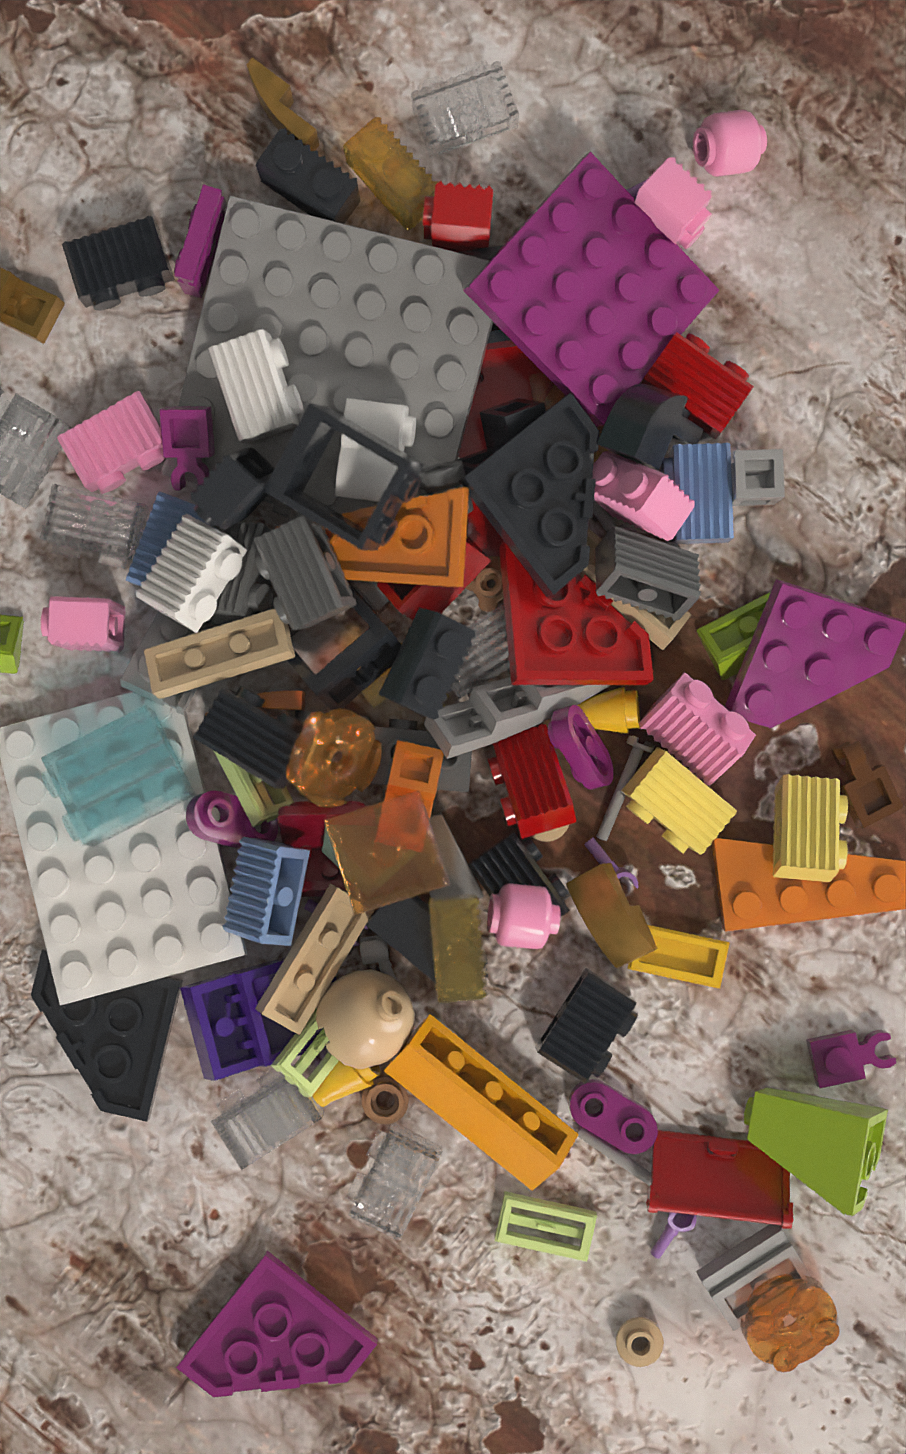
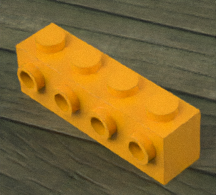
[384,1014,579,1191]

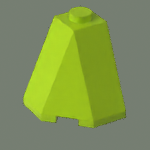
[744,1087,888,1216]

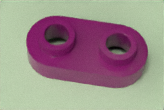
[548,705,613,790]
[186,790,278,849]
[569,1079,658,1154]

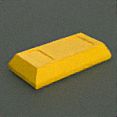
[627,925,730,989]

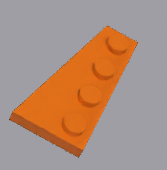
[275,487,469,587]
[712,838,906,931]

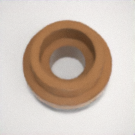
[362,1076,409,1124]

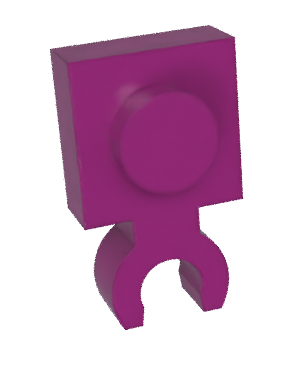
[159,406,215,491]
[806,1030,897,1089]

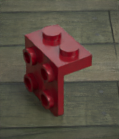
[278,801,378,897]

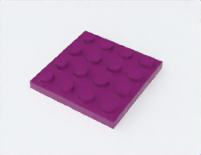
[463,151,719,427]

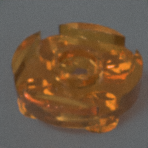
[286,709,382,808]
[740,1274,840,1372]

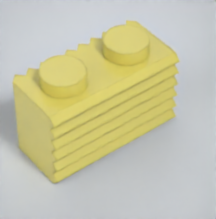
[621,747,737,855]
[772,774,848,882]

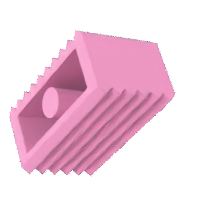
[634,157,712,250]
[57,391,165,494]
[592,451,694,541]
[41,596,125,653]
[639,672,756,786]

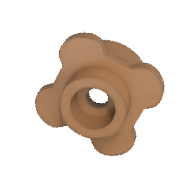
[466,556,504,612]

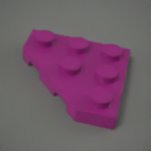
[725,579,906,728]
[176,1250,378,1398]

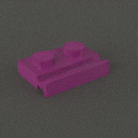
[174,184,227,299]

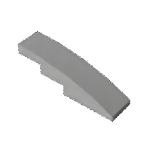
[424,677,611,759]

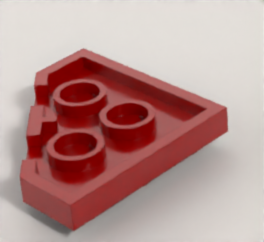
[499,542,654,685]

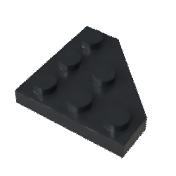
[459,393,600,597]
[31,948,183,1122]

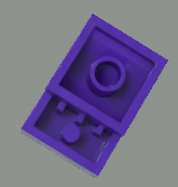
[180,957,336,1081]

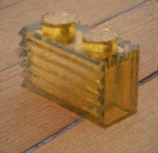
[343,117,438,231]
[429,894,488,1003]

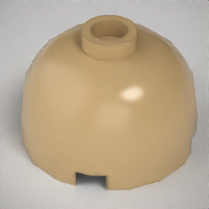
[316,969,414,1069]

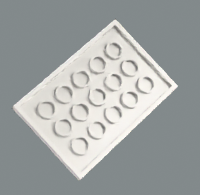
[0,692,248,1005]

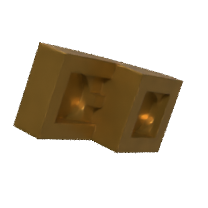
[246,57,320,151]
[0,267,65,344]
[565,863,658,968]

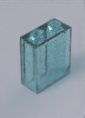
[41,705,196,847]

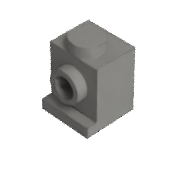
[731,449,785,506]

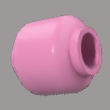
[693,110,767,177]
[487,884,560,949]

